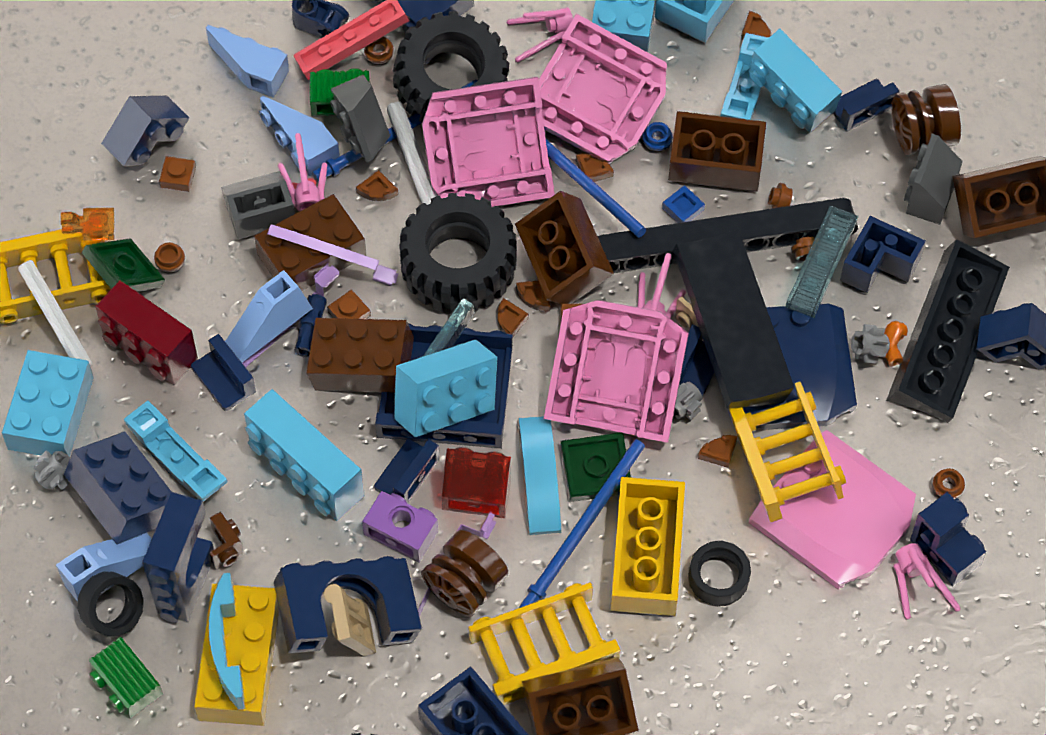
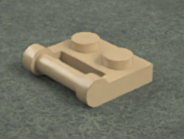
[324,584,376,656]

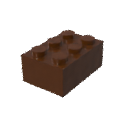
[668,111,766,192]
[952,156,1046,238]
[515,191,614,304]
[254,194,366,291]
[306,318,414,393]
[522,657,639,735]

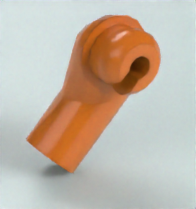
[884,321,908,367]

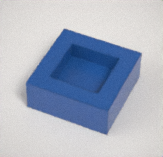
[662,185,705,223]

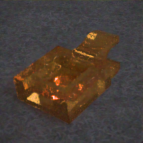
[61,208,115,241]

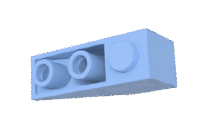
[206,25,289,98]
[259,96,339,176]
[225,270,313,363]
[56,533,152,602]

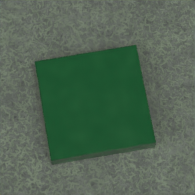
[82,238,165,292]
[560,433,631,502]

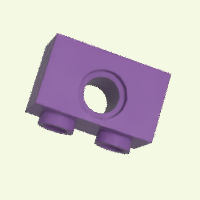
[362,491,438,563]

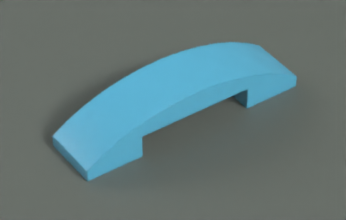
[720,33,768,120]
[124,401,228,501]
[519,416,561,535]
[209,573,245,710]

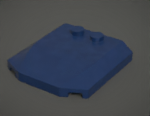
[742,303,857,430]

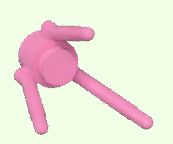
[507,7,573,62]
[278,133,327,211]
[638,253,686,318]
[893,543,961,619]

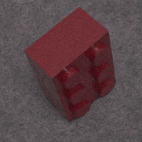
[95,280,198,385]

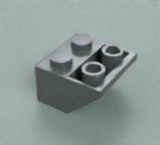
[330,75,390,162]
[904,134,963,225]
[221,171,295,239]

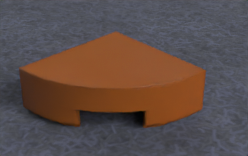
[741,11,771,40]
[576,154,614,182]
[356,170,399,201]
[516,280,550,311]
[498,298,529,337]
[698,435,738,468]

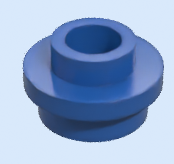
[643,122,673,151]

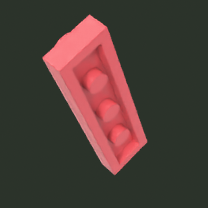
[293,0,409,80]

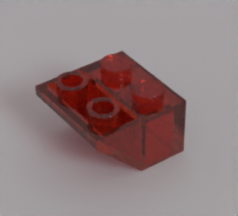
[442,447,511,518]

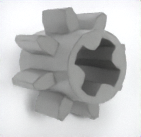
[851,324,890,364]
[673,382,703,420]
[34,450,70,490]

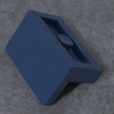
[833,79,900,132]
[679,324,714,397]
[191,333,256,411]
[374,439,440,503]

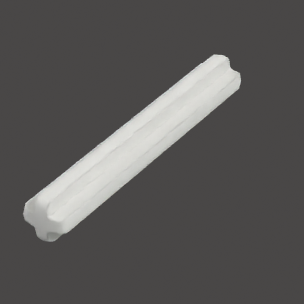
[387,101,438,205]
[18,260,92,367]

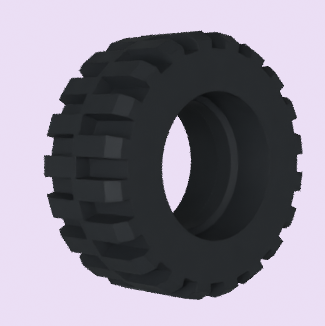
[393,11,509,123]
[399,193,517,314]

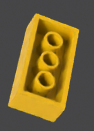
[611,477,685,616]
[194,583,279,726]

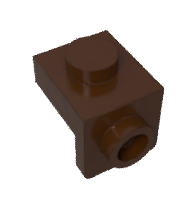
[210,511,243,569]

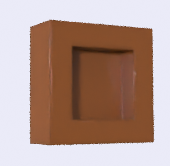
[159,156,196,192]
[327,289,371,319]

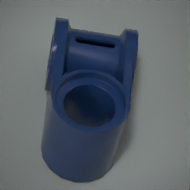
[292,0,350,38]

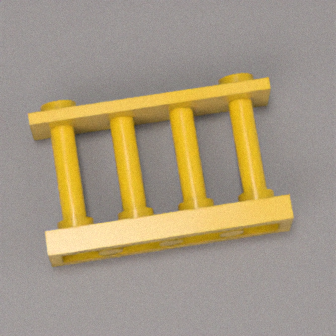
[0,221,111,324]
[729,382,846,523]
[469,582,621,705]

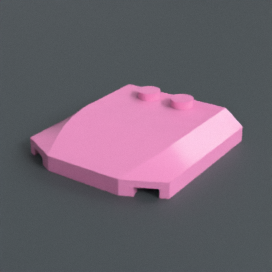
[539,14,667,164]
[422,77,555,207]
[544,300,689,443]
[749,430,916,589]

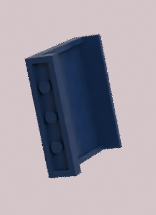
[375,323,513,449]

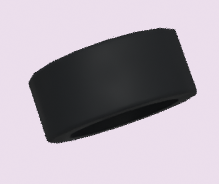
[688,541,751,606]
[77,572,144,637]

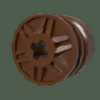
[892,84,961,156]
[421,530,509,617]

